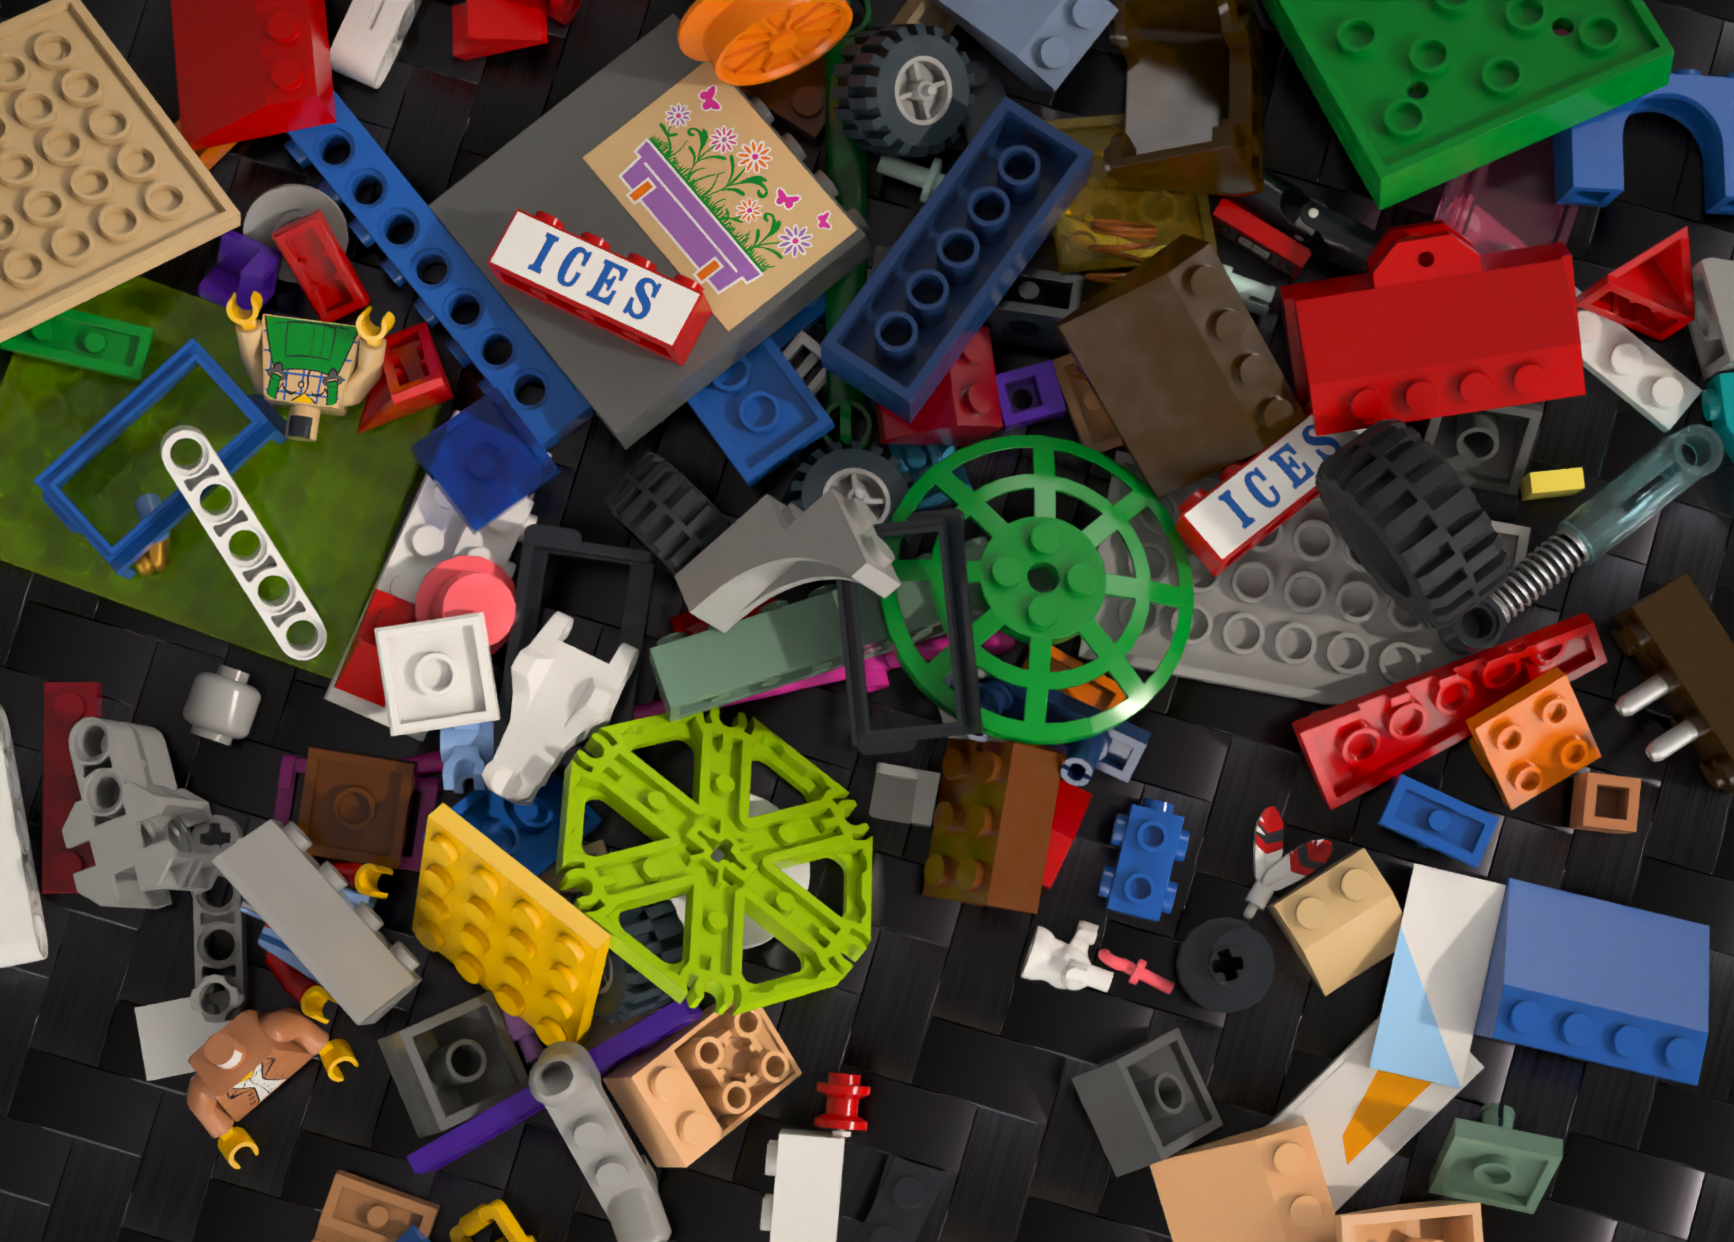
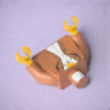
[187,1008,359,1169]

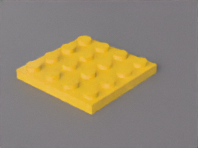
[412,803,611,1047]

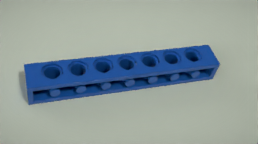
[284,91,594,453]

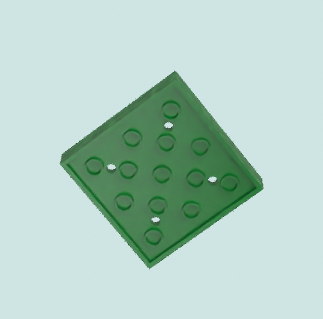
[1260,0,1675,211]

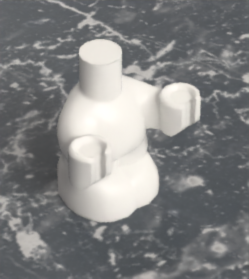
[1021,920,1114,992]

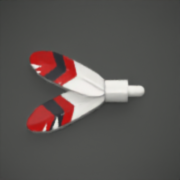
[1243,806,1333,919]

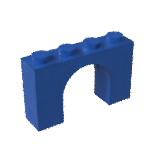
[1553,69,1734,215]

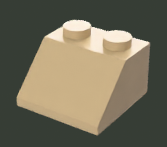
[1266,848,1403,996]

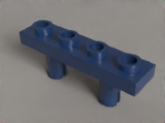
[943,667,1151,786]

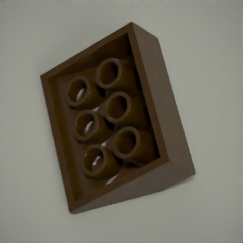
[1055,234,1307,499]

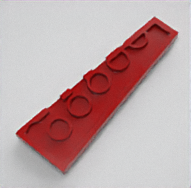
[1291,613,1607,810]

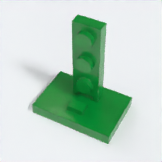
[0,309,156,383]

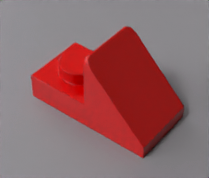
[452,0,548,61]
[334,588,416,707]

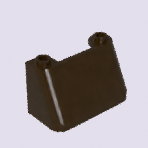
[1104,0,1265,197]

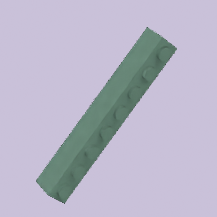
[650,537,1055,722]

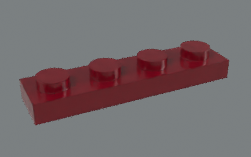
[42,682,102,894]

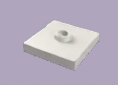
[374,612,500,736]

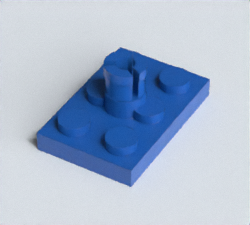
[421,771,603,878]

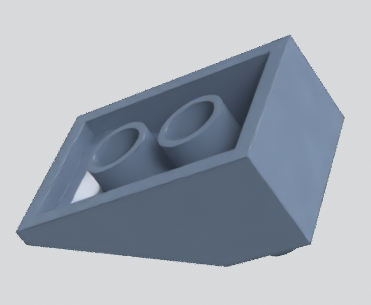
[932,0,1119,94]

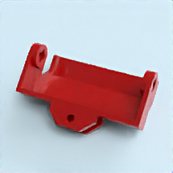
[1279,219,1586,436]

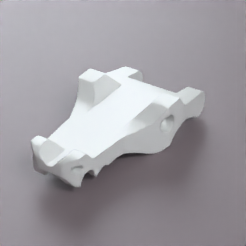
[481,611,639,806]

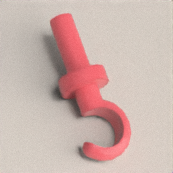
[1097,949,1175,995]

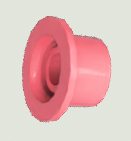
[414,555,516,655]

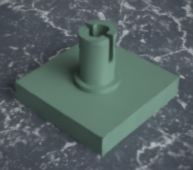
[1428,1103,1563,1214]

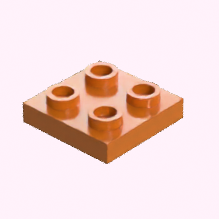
[1466,667,1602,810]

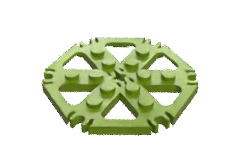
[555,707,873,1016]

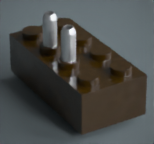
[1610,573,1734,795]

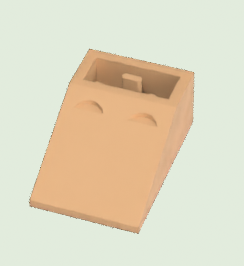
[602,1002,802,1168]

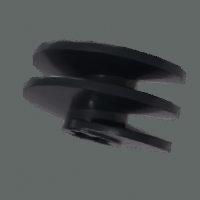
[1176,917,1275,1013]

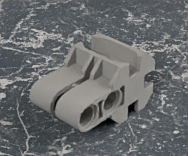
[62,717,221,909]

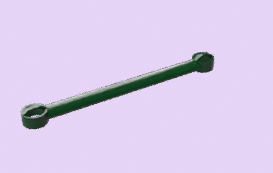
[822,0,873,449]

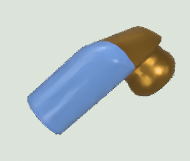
[134,493,170,576]

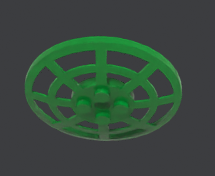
[878,435,1194,745]

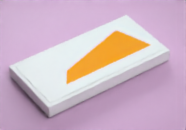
[1266,1016,1484,1212]

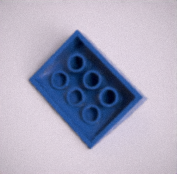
[1474,878,1710,1086]

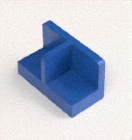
[1376,774,1499,868]

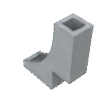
[675,488,901,633]

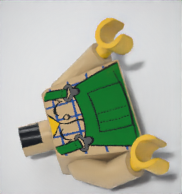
[226,291,395,442]

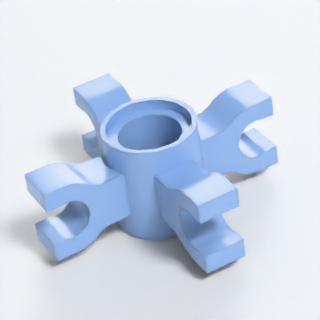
[440,720,499,794]

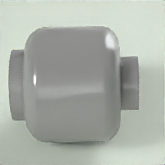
[183,664,261,746]

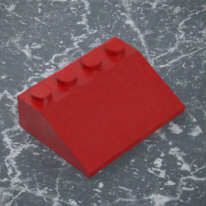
[171,0,337,151]

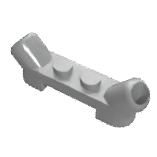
[528,1041,672,1242]

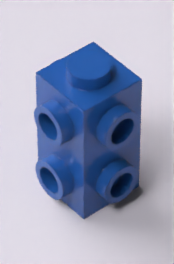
[1097,798,1190,922]

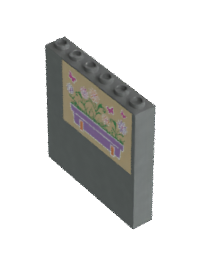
[428,13,872,450]

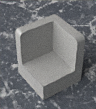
[869,762,940,828]

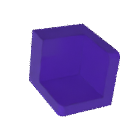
[197,230,283,310]

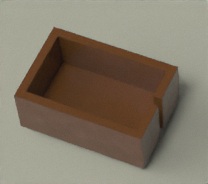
[922,738,1064,914]

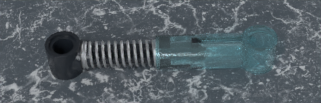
[1438,424,1724,655]

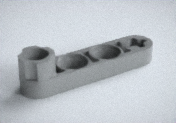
[190,815,249,1023]

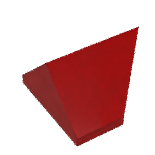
[1576,225,1695,342]
[356,322,454,434]

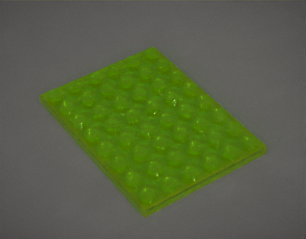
[0,276,443,680]

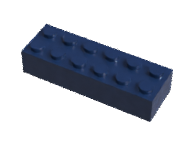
[820,96,1094,424]

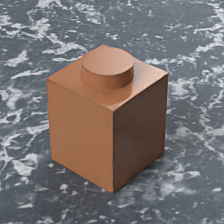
[1569,772,1641,835]

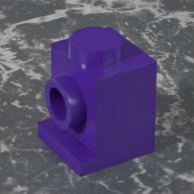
[996,360,1066,432]

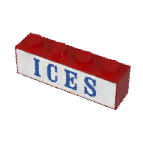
[487,208,712,366]
[1175,402,1367,578]

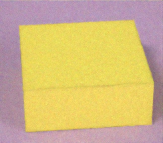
[1520,467,1585,501]

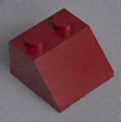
[875,326,1003,447]

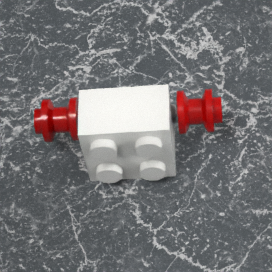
[760,1072,871,1242]

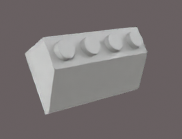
[211,819,422,1025]

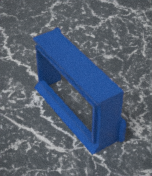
[33,338,289,580]

